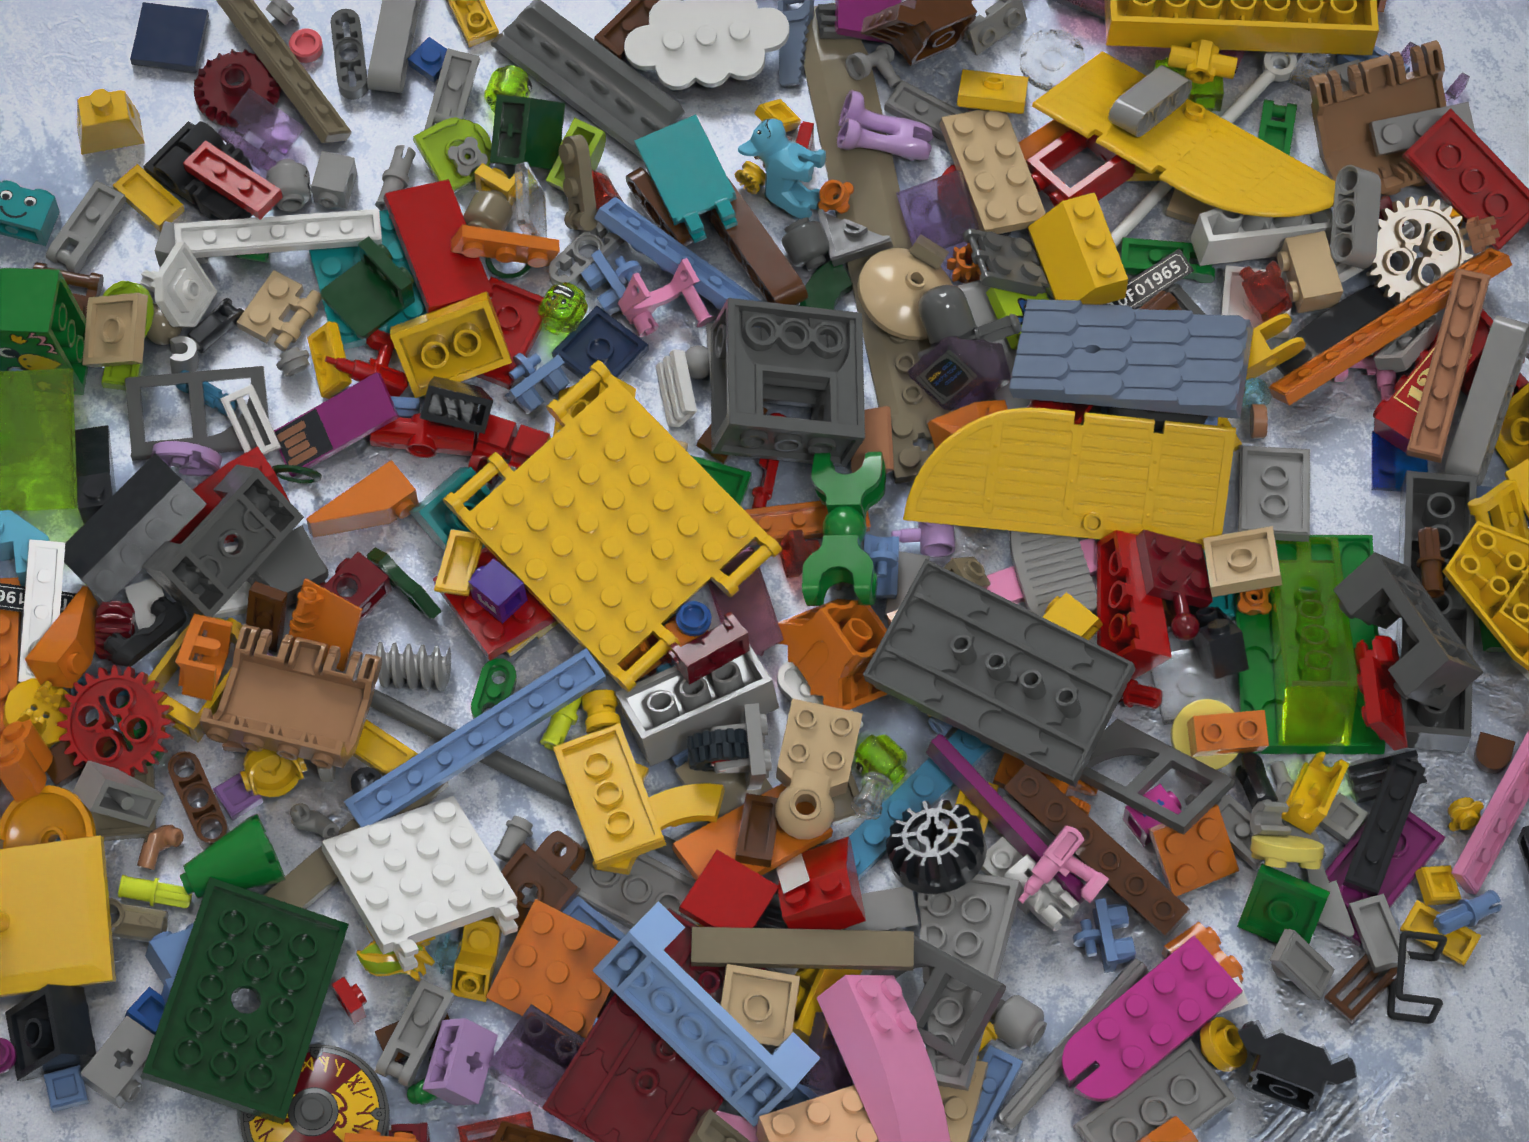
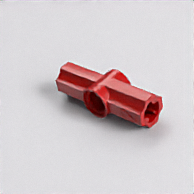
[370,413,478,458]

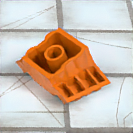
[776,599,887,710]

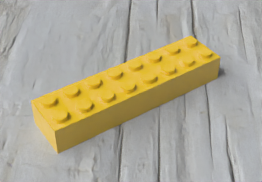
[1104,0,1379,55]

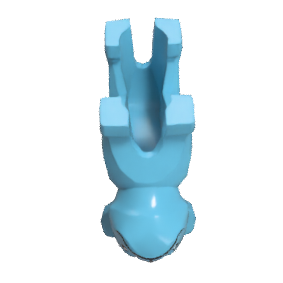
[738,119,826,219]

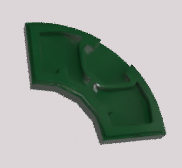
[799,260,853,335]
[366,547,442,619]

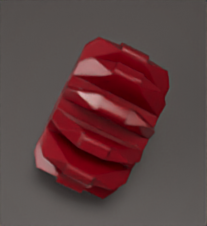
[94,601,136,661]

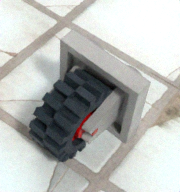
[687,703,772,790]

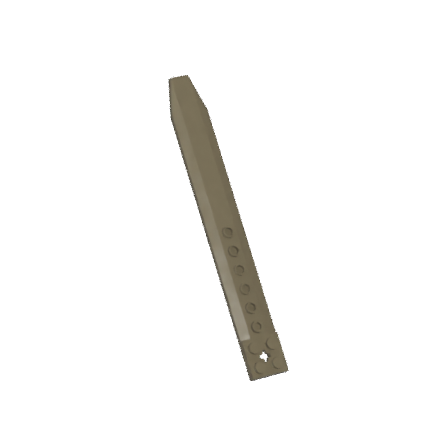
[804,3,951,484]

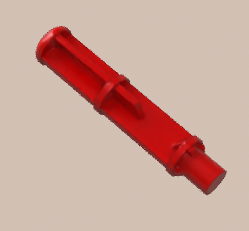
[752,413,786,509]

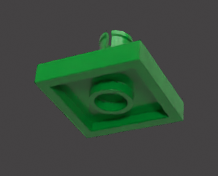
[1237,864,1330,944]

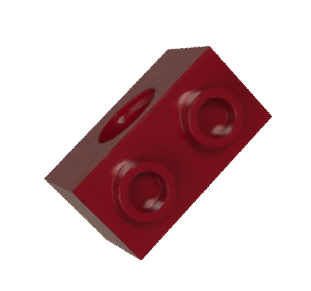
[319,551,392,623]

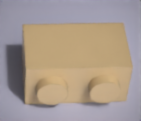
[1277,231,1343,314]

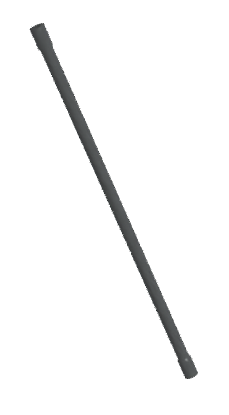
[335,669,781,911]

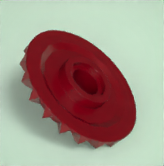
[193,49,281,127]

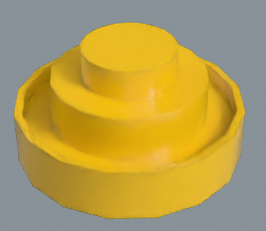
[1200,1017,1247,1072]

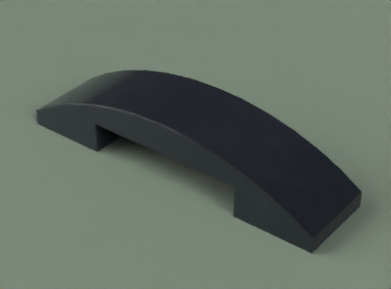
[1276,284,1396,376]

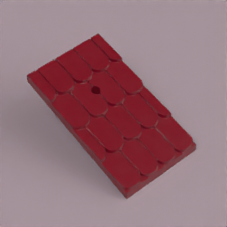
[542,908,770,1142]

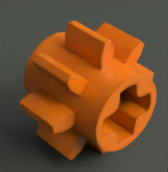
[947,243,989,283]

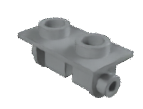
[963,0,1027,55]

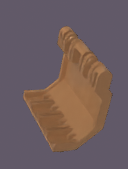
[1309,40,1446,195]
[200,624,382,769]

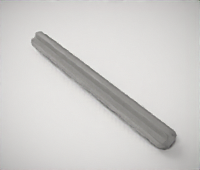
[997,958,1149,1129]

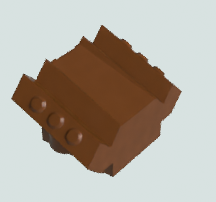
[861,0,978,66]

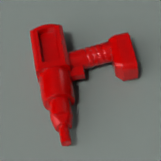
[325,329,409,397]

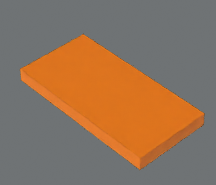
[672,784,833,881]

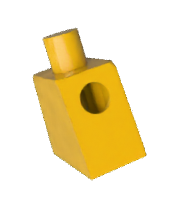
[76,89,145,155]

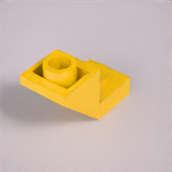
[451,916,502,1002]

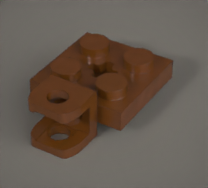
[501,830,587,932]

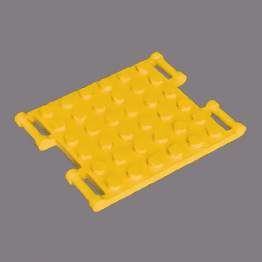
[443,360,782,692]

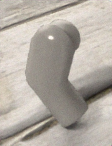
[290,803,339,839]

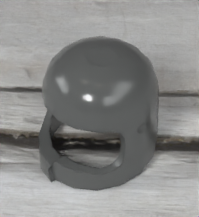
[918,285,977,345]

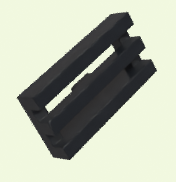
[1346,750,1427,804]

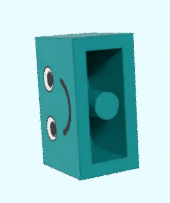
[0,180,60,246]

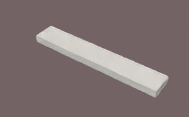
[174,209,382,258]

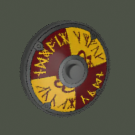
[240,1044,390,1142]

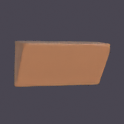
[851,406,894,474]

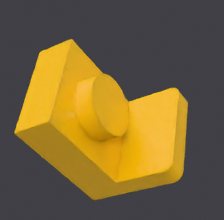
[474,163,529,206]

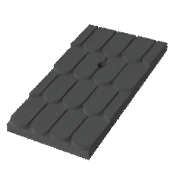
[863,559,1135,787]

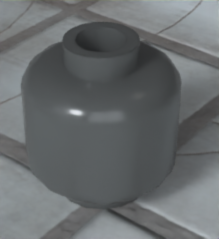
[781,217,829,271]

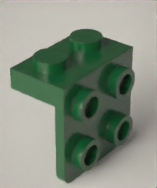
[321,236,415,339]

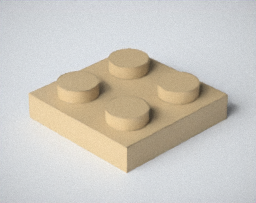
[82,293,148,368]
[1203,526,1283,597]
[720,964,800,1049]

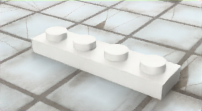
[18,539,65,682]

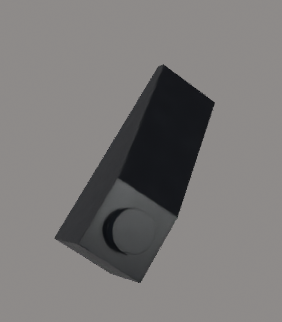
[74,425,116,524]

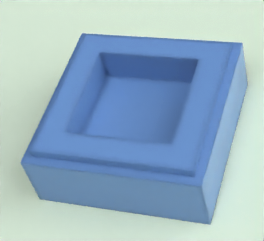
[44,1065,89,1113]

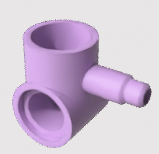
[891,522,955,557]

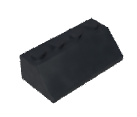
[64,453,207,602]

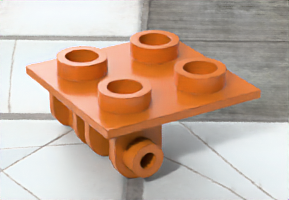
[288,578,363,672]

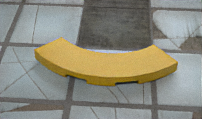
[593,783,725,875]

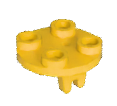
[3,678,71,748]

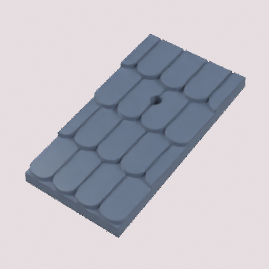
[1009,299,1253,419]

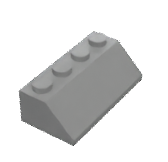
[615,644,779,767]

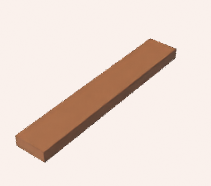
[1407,268,1490,463]

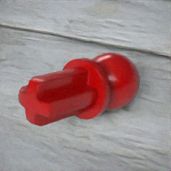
[1119,679,1163,709]

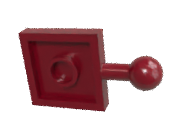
[1136,529,1213,641]

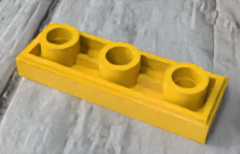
[446,0,499,48]

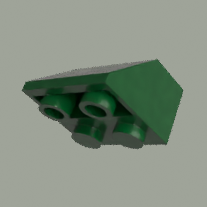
[490,94,566,169]

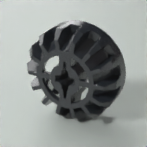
[886,800,987,894]

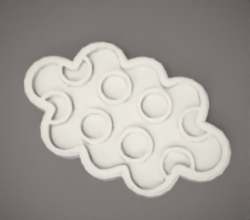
[624,0,790,90]

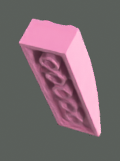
[817,975,951,1142]

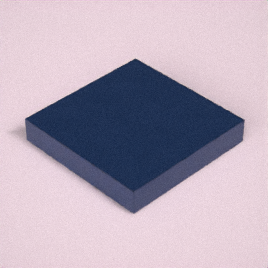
[130,2,209,73]
[552,305,649,380]

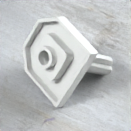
[140,241,217,327]

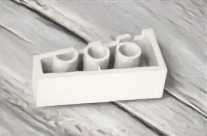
[1190,208,1333,266]

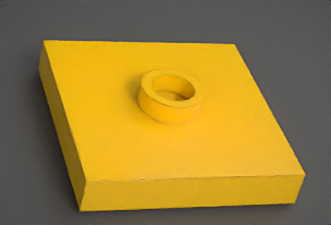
[957,69,1028,114]

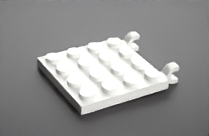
[322,796,519,972]

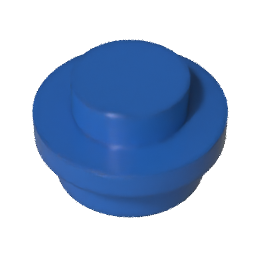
[676,601,712,636]

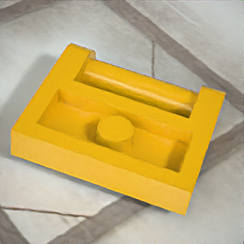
[1468,480,1529,540]

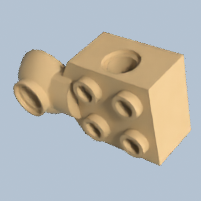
[775,698,863,839]

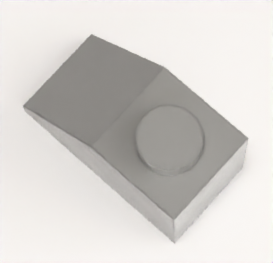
[73,760,165,827]

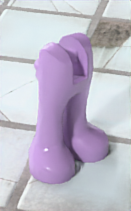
[837,90,933,161]

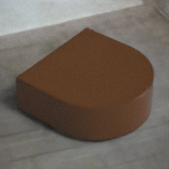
[1474,732,1515,774]

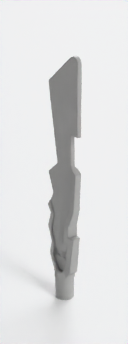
[1270,761,1354,937]

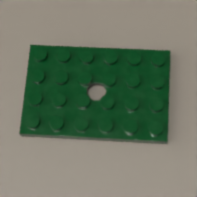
[141,877,349,1125]

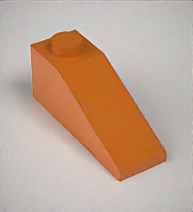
[306,460,418,538]
[25,586,99,688]

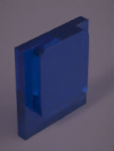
[1371,431,1428,492]

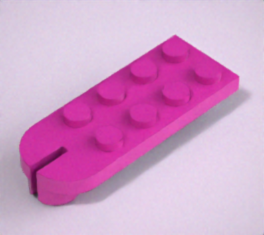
[1062,936,1243,1102]

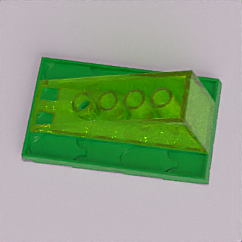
[1235,535,1385,754]

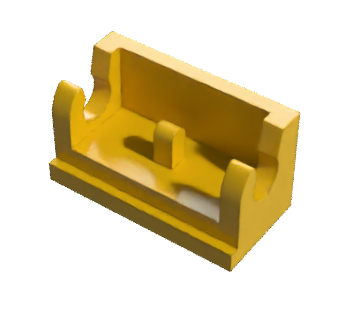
[1281,752,1349,835]

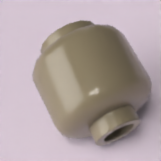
[463,190,513,231]

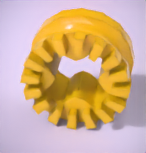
[734,161,766,194]

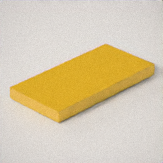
[553,723,666,870]

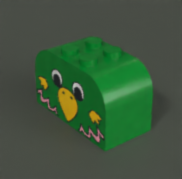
[0,268,88,395]

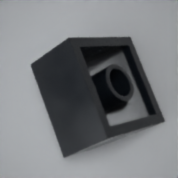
[5,984,96,1081]

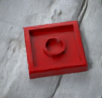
[678,849,778,928]

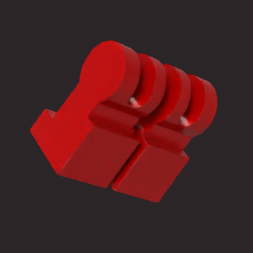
[468,414,551,485]

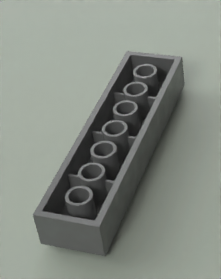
[1396,471,1477,753]

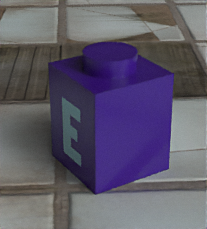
[468,558,527,624]

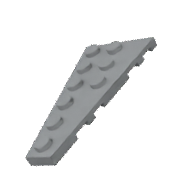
[918,874,1022,1091]

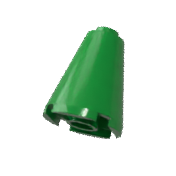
[180,814,286,899]

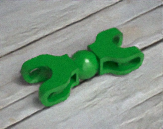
[802,452,886,606]

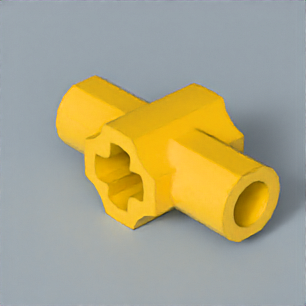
[1167,39,1238,84]

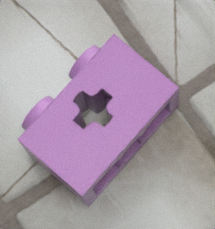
[422,1018,498,1106]

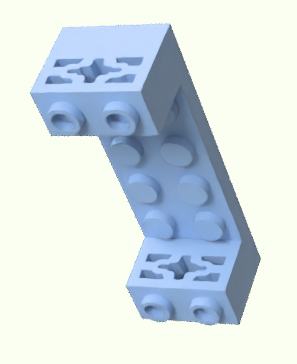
[592,901,820,1127]

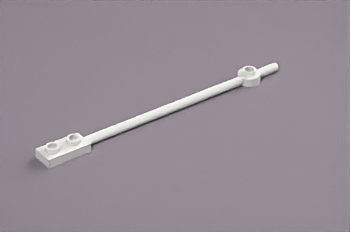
[1045,52,1299,298]

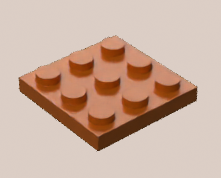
[486,899,619,1044]

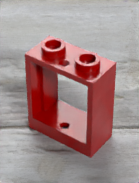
[1027,129,1136,207]

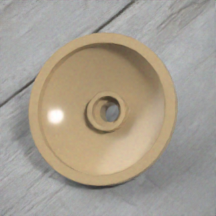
[857,248,953,340]

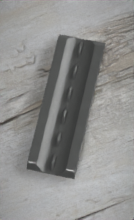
[491,0,685,158]

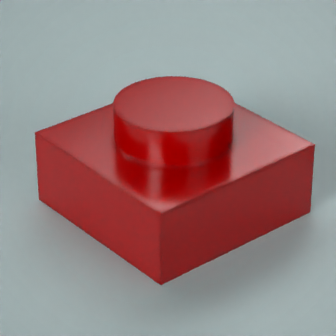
[332,977,367,1024]

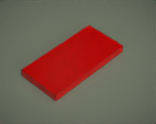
[1402,108,1529,251]
[384,179,493,313]

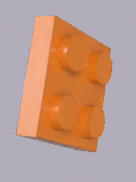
[1148,804,1239,897]

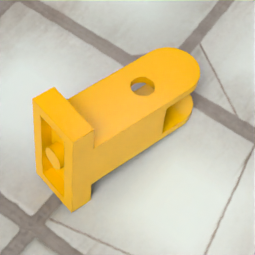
[1245,314,1306,384]

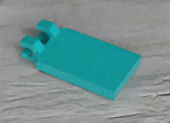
[634,114,738,244]

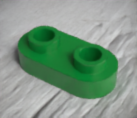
[471,658,517,719]

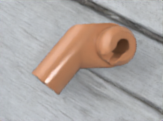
[137,825,184,870]

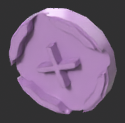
[151,441,222,477]

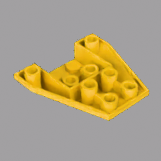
[1442,521,1529,671]

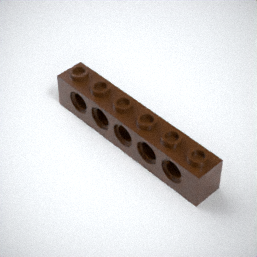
[1003,764,1190,940]

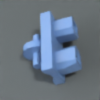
[581,249,642,315]
[505,353,570,414]
[863,534,899,600]
[1073,898,1136,973]

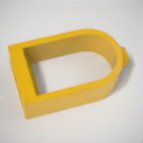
[146,617,243,743]

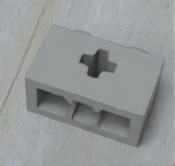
[80,1016,155,1109]

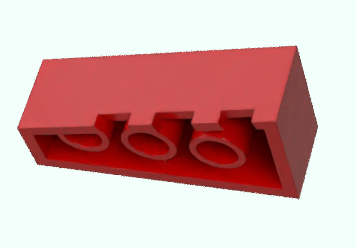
[1097,530,1172,679]

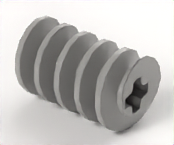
[376,642,451,691]

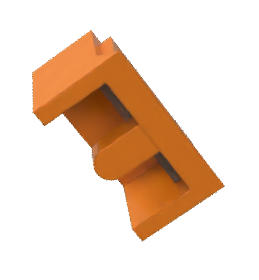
[175,613,233,701]

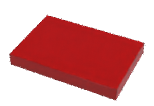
[476,277,553,390]

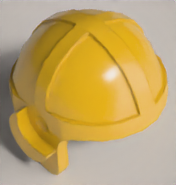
[240,749,307,797]

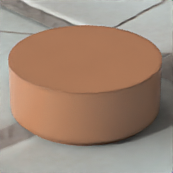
[1250,404,1268,439]

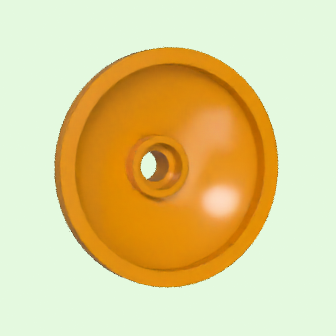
[0,785,96,849]

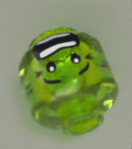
[484,65,532,113]
[537,282,588,335]
[854,734,908,787]

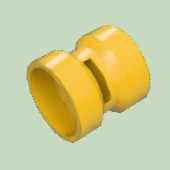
[581,689,621,734]

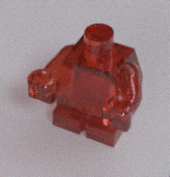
[1239,261,1292,323]

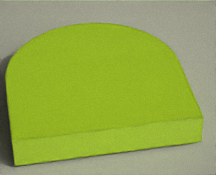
[412,117,492,192]

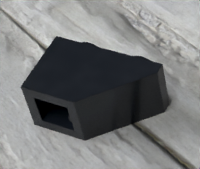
[1192,607,1249,679]

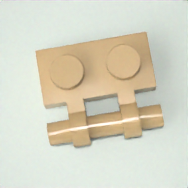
[236,270,322,351]

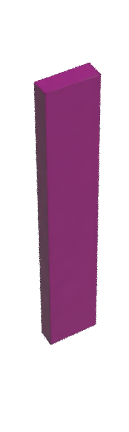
[926,734,1084,904]

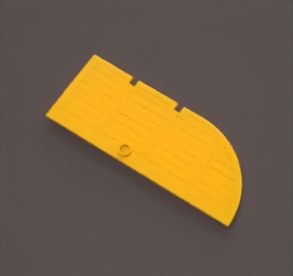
[1032,51,1335,218]
[903,407,1236,550]

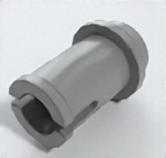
[494,816,533,863]

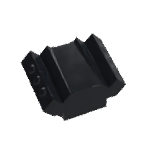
[1238,1020,1357,1114]

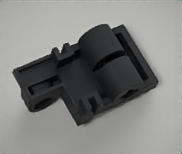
[143,121,253,220]

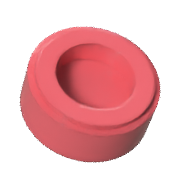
[289,28,323,63]

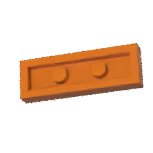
[451,224,560,268]

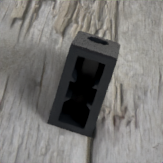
[420,376,493,434]

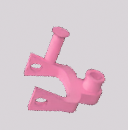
[617,258,715,337]

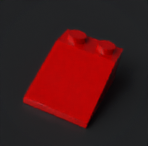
[778,836,866,930]

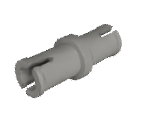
[375,145,416,211]

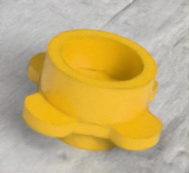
[1447,797,1484,831]

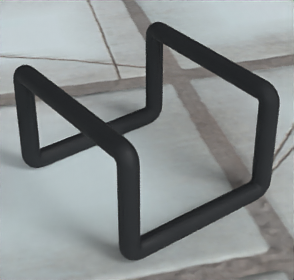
[1387,931,1447,1024]

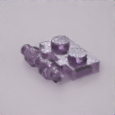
[218,88,305,171]

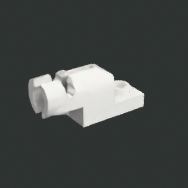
[981,837,1080,931]

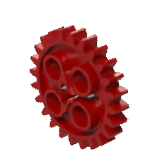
[57,665,175,778]

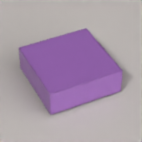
[213,770,263,821]

